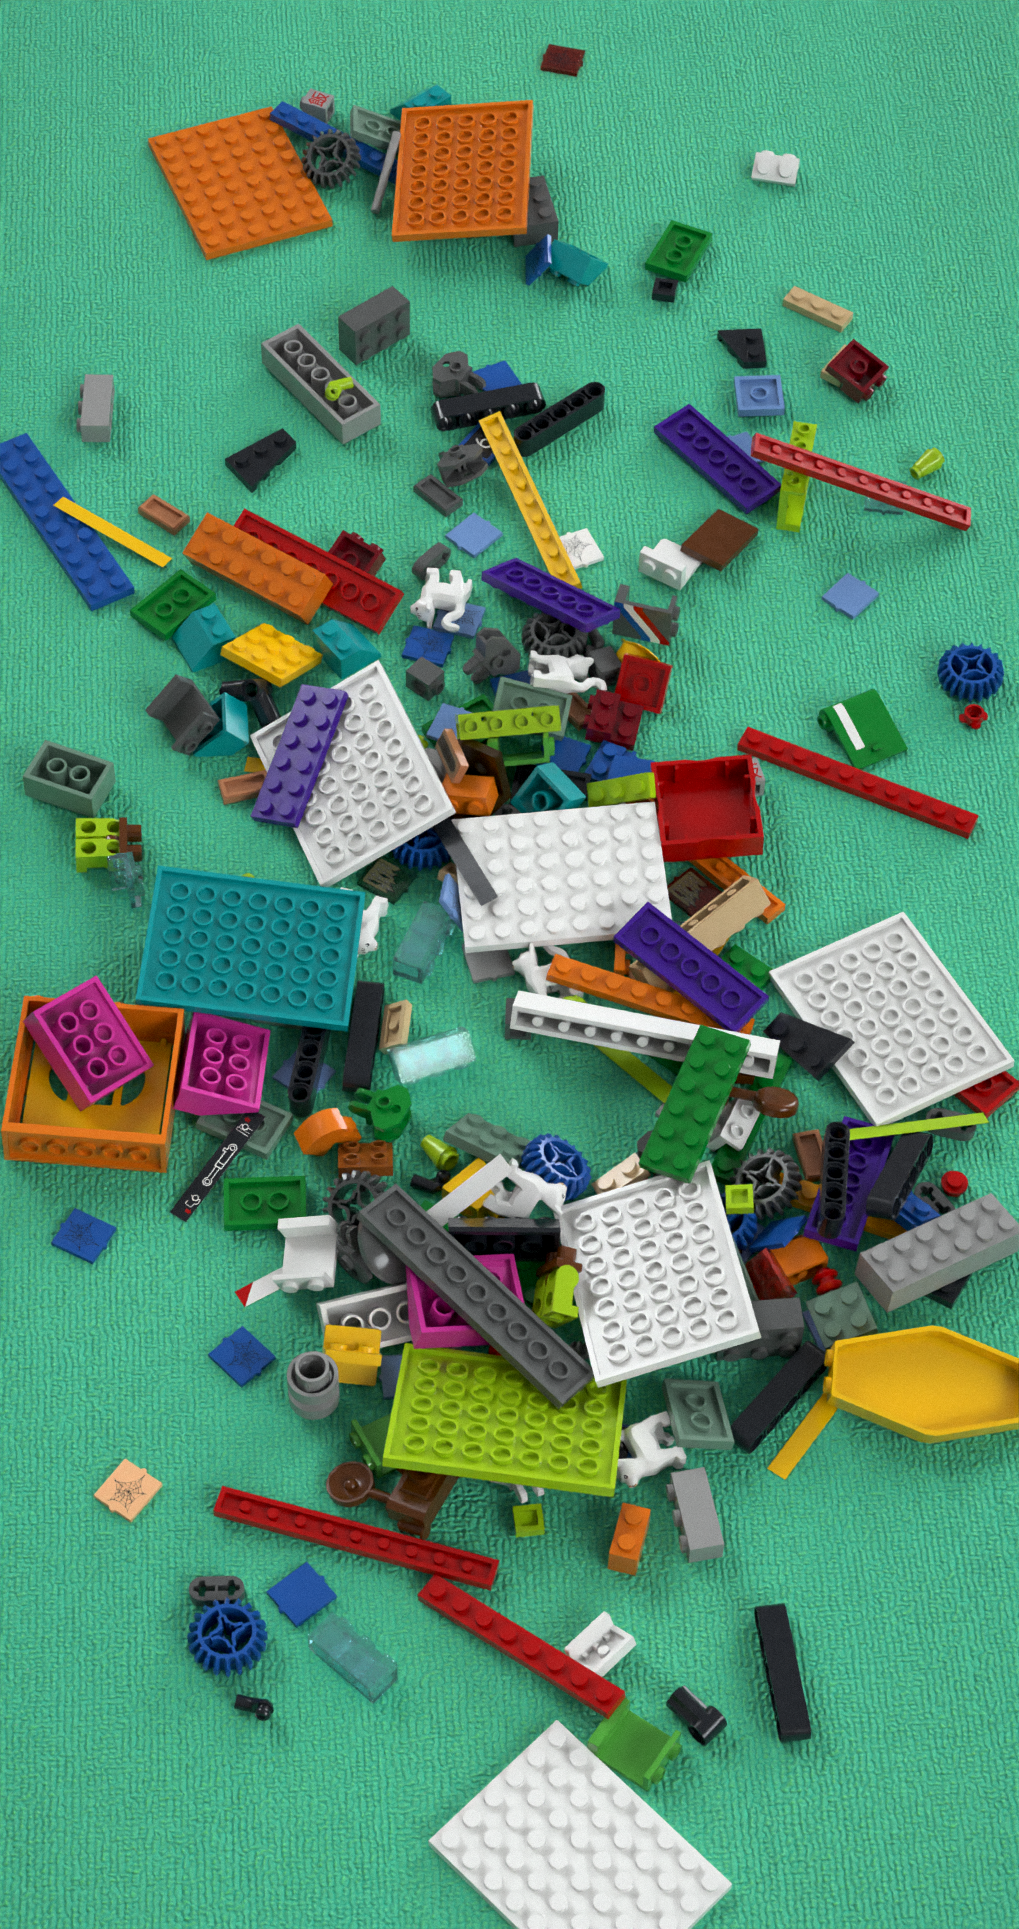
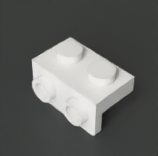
[751,150,800,187]
[707,1098,760,1152]
[564,1611,637,1677]

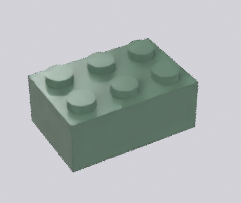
[23,740,116,818]

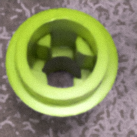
[909,447,945,480]
[420,1135,459,1171]

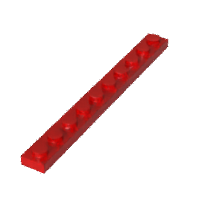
[750,432,971,531]
[737,727,979,839]
[213,1486,499,1591]

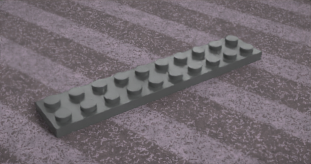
[356,1184,594,1409]

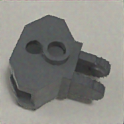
[432,351,486,398]
[437,444,489,487]
[462,627,521,684]
[336,1221,373,1284]

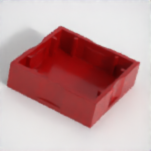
[650,754,764,863]

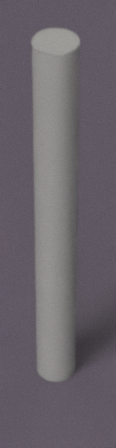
[371,131,401,214]

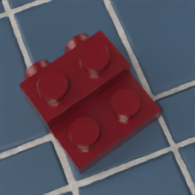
[825,339,889,404]
[328,530,386,576]
[582,689,644,751]

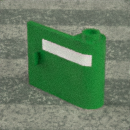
[817,689,908,770]

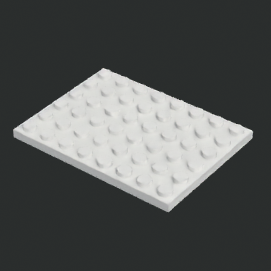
[250,660,456,887]
[451,802,672,953]
[769,912,1014,1127]
[554,1160,761,1388]
[428,1720,732,1929]

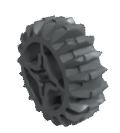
[301,129,361,190]
[521,611,588,658]
[730,1148,803,1221]
[322,1170,388,1240]

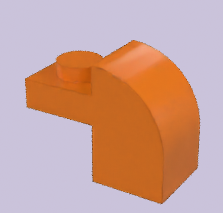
[294,1108,362,1156]

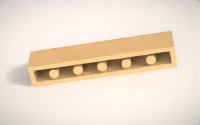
[629,875,771,990]

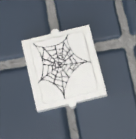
[560,528,604,569]

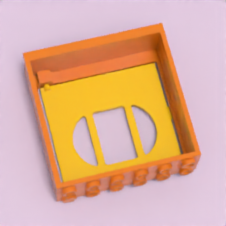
[1,995,185,1173]

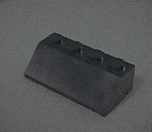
[448,1216,561,1262]

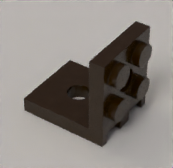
[449,738,512,820]

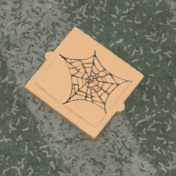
[94,1459,163,1522]

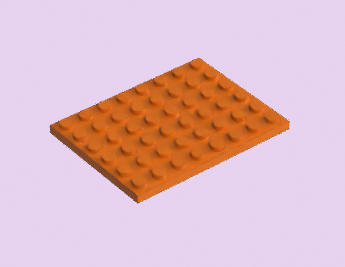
[392,100,534,242]
[148,106,333,260]

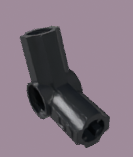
[219,678,281,728]

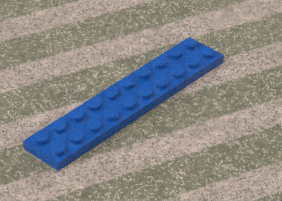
[0,433,135,612]

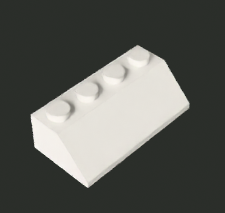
[316,1282,412,1348]

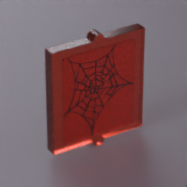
[540,44,585,77]

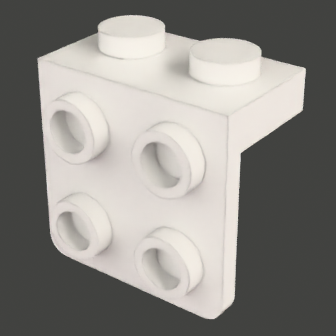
[639,539,702,590]

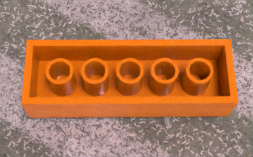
[182,512,333,625]

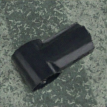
[666,1685,727,1746]

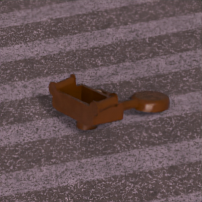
[725,1073,799,1118]
[326,1461,459,1540]

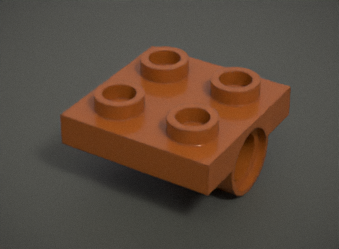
[338,1140,393,1180]

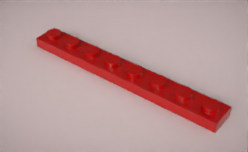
[417,1574,626,1719]

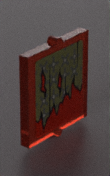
[667,867,722,917]

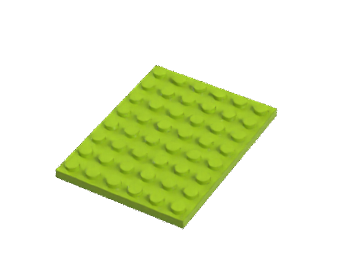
[382,1343,627,1497]

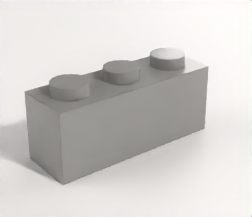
[77,374,115,442]
[666,1467,724,1563]

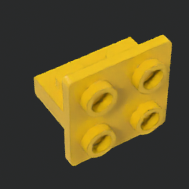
[322,1324,382,1386]

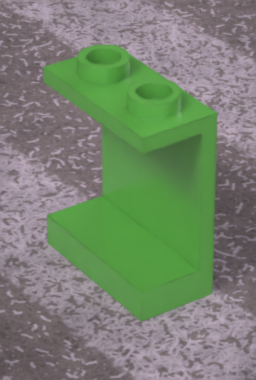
[487,732,555,766]
[349,1413,396,1479]
[587,1698,682,1791]

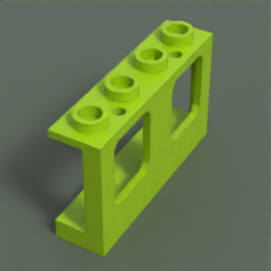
[776,421,817,532]
[455,705,561,740]

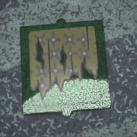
[357,855,418,905]

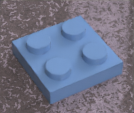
[734,375,785,417]

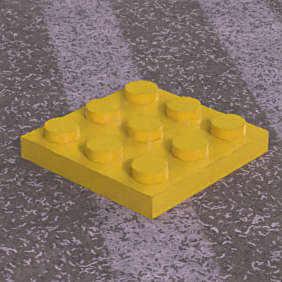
[220,623,323,687]

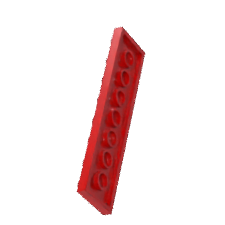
[234,508,404,635]

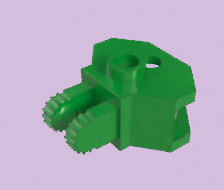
[348,1085,412,1142]

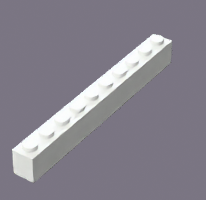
[510,991,780,1079]

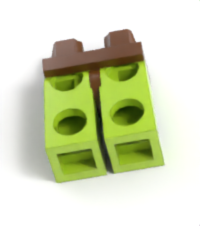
[76,817,142,873]
[532,1246,582,1329]

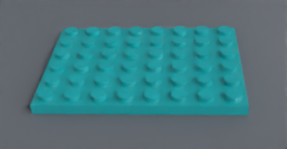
[135,865,366,1032]

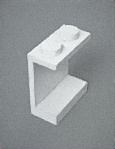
[272,1215,339,1293]

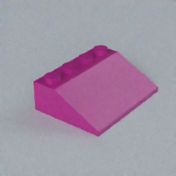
[23,975,154,1112]
[173,1012,271,1115]
[406,1254,524,1349]

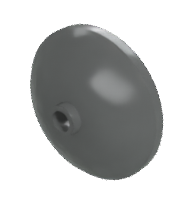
[358,1222,407,1285]

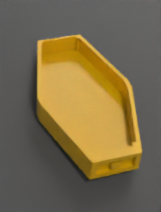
[823,1325,1019,1443]

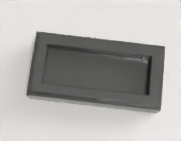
[413,474,463,517]

